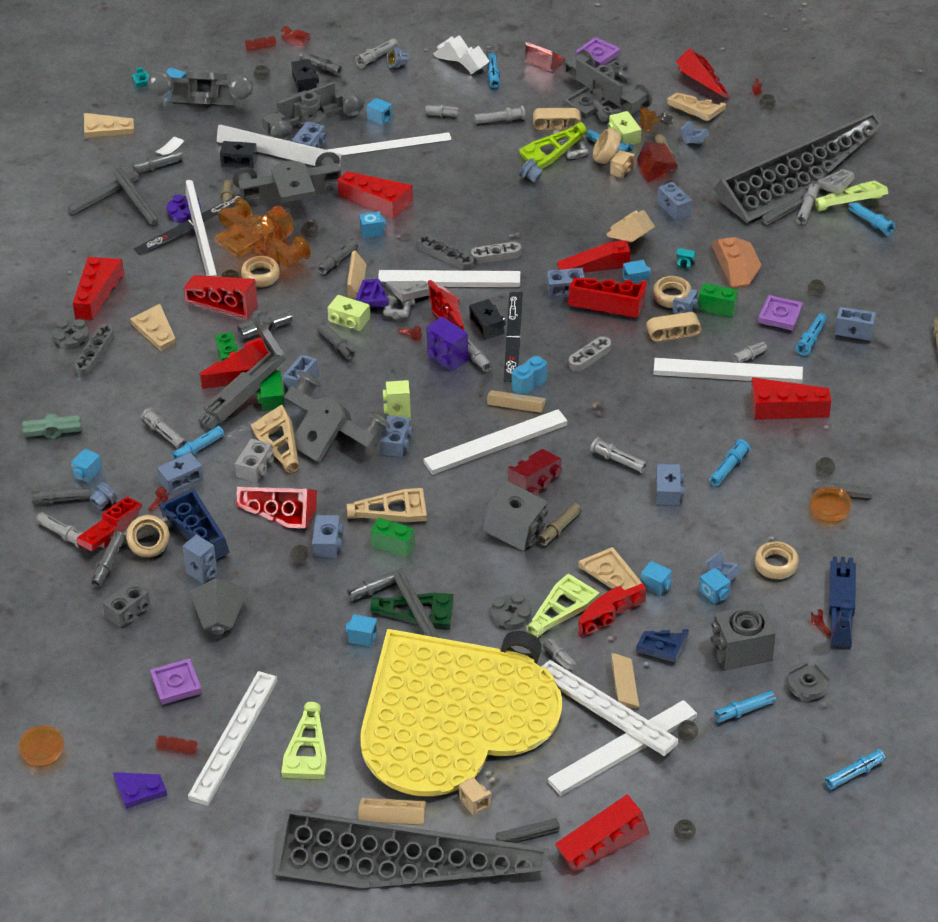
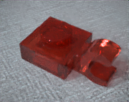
[281,26,310,47]

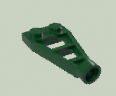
[370,593,454,629]

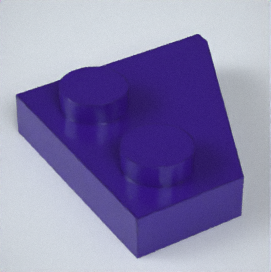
[356,279,389,307]
[113,772,167,809]

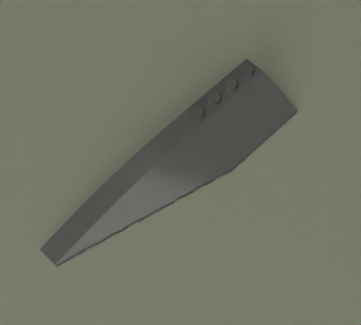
[713,111,883,223]
[274,809,549,889]

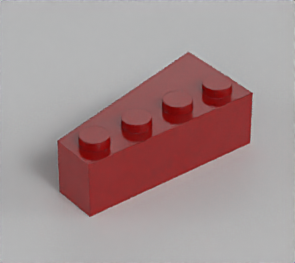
[337,171,413,219]

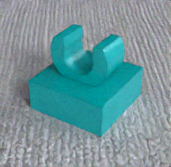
[132,67,149,89]
[676,248,696,269]

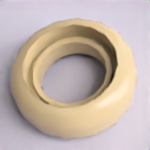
[592,128,621,164]
[241,256,280,288]
[653,276,692,308]
[126,515,170,558]
[755,541,799,580]

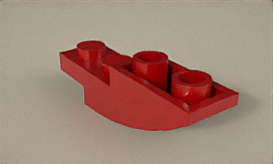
[77,496,142,551]
[578,583,646,637]

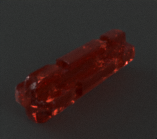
[245,36,276,50]
[156,735,198,753]

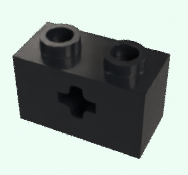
[291,59,319,93]
[220,141,258,169]
[469,299,506,340]

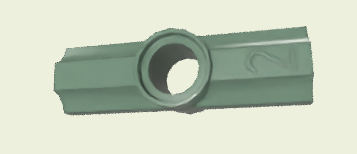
[22,414,81,439]

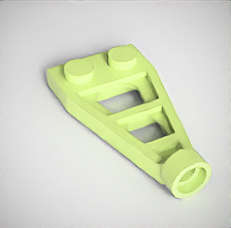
[815,180,888,212]
[526,574,600,638]
[281,702,327,780]

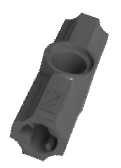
[237,307,293,340]

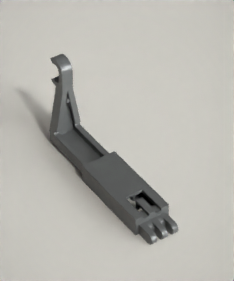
[198,310,287,429]

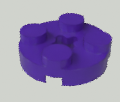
[166,195,201,223]

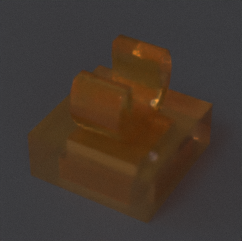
[640,107,659,131]

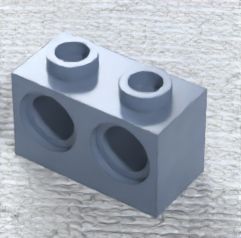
[292,121,327,148]
[547,268,584,298]
[380,415,413,457]

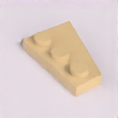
[667,93,726,121]
[84,113,135,138]
[130,304,176,351]
[578,547,642,590]

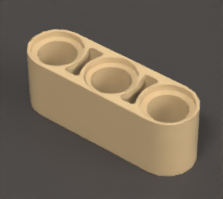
[533,108,581,130]
[646,312,702,342]

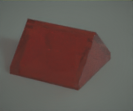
[525,42,566,73]
[636,141,678,183]

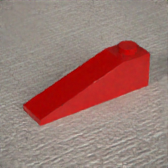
[675,48,730,99]
[557,240,630,273]
[428,280,464,330]
[199,337,277,389]
[236,487,317,528]

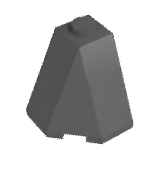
[190,578,247,635]

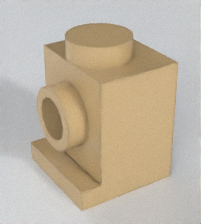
[610,150,635,178]
[459,778,492,816]

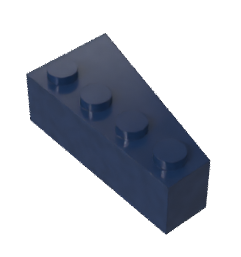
[159,488,230,559]

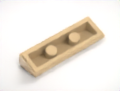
[347,251,366,299]
[487,390,546,413]
[611,653,639,709]
[358,798,426,825]

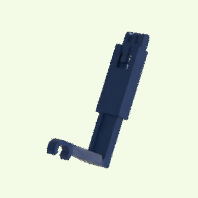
[829,556,856,648]

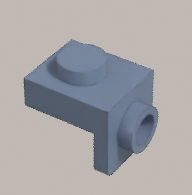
[680,121,710,144]
[673,289,699,314]
[706,552,742,581]

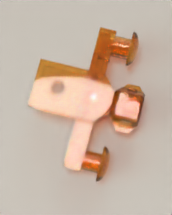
[214,198,311,268]

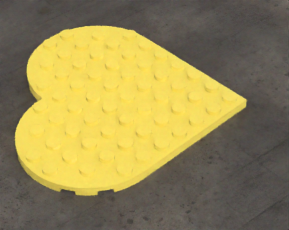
[360,629,562,796]

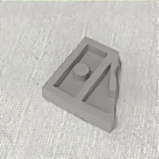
[817,169,855,195]
[386,280,429,301]

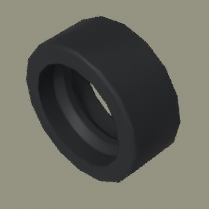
[501,631,542,664]

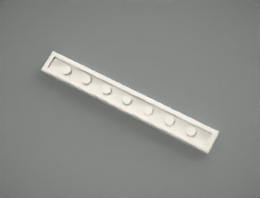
[217,125,341,166]
[185,180,217,276]
[378,270,520,287]
[654,358,803,384]
[424,409,567,475]
[541,660,678,756]
[188,671,278,806]
[548,700,697,796]

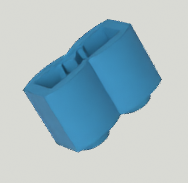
[512,356,547,395]

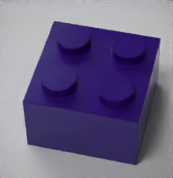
[426,317,468,371]

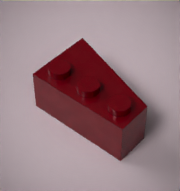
[508,449,562,496]

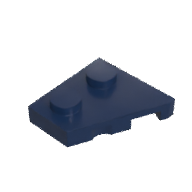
[636,629,689,663]

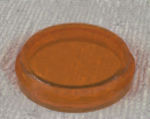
[810,487,852,522]
[19,725,64,766]

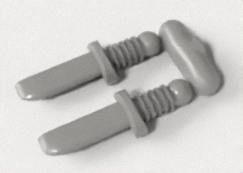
[553,126,589,159]
[383,292,415,319]

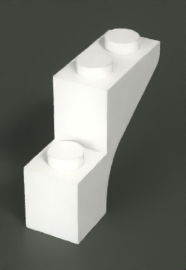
[433,35,489,74]

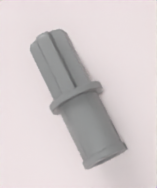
[426,104,459,118]
[732,341,767,363]
[543,638,576,670]

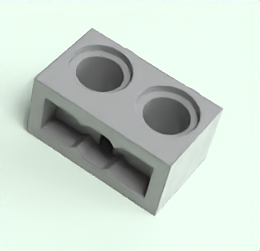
[235,439,274,483]

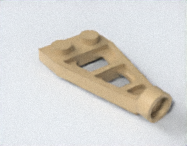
[251,405,300,473]
[346,488,427,522]

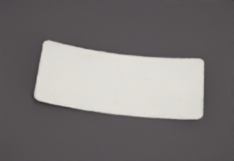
[155,137,184,155]

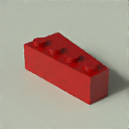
[73,257,125,320]
[183,275,258,319]
[568,278,647,318]
[751,377,831,419]
[555,794,650,873]

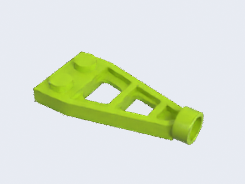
[519,122,587,169]

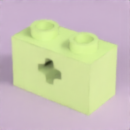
[608,111,641,145]
[328,295,370,331]
[383,380,411,421]

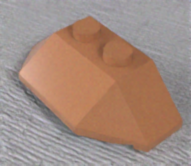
[712,237,761,289]

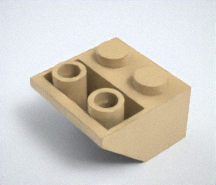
[606,209,655,242]

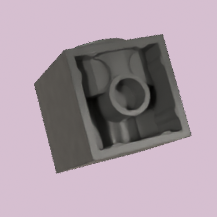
[483,481,548,551]
[710,603,776,671]

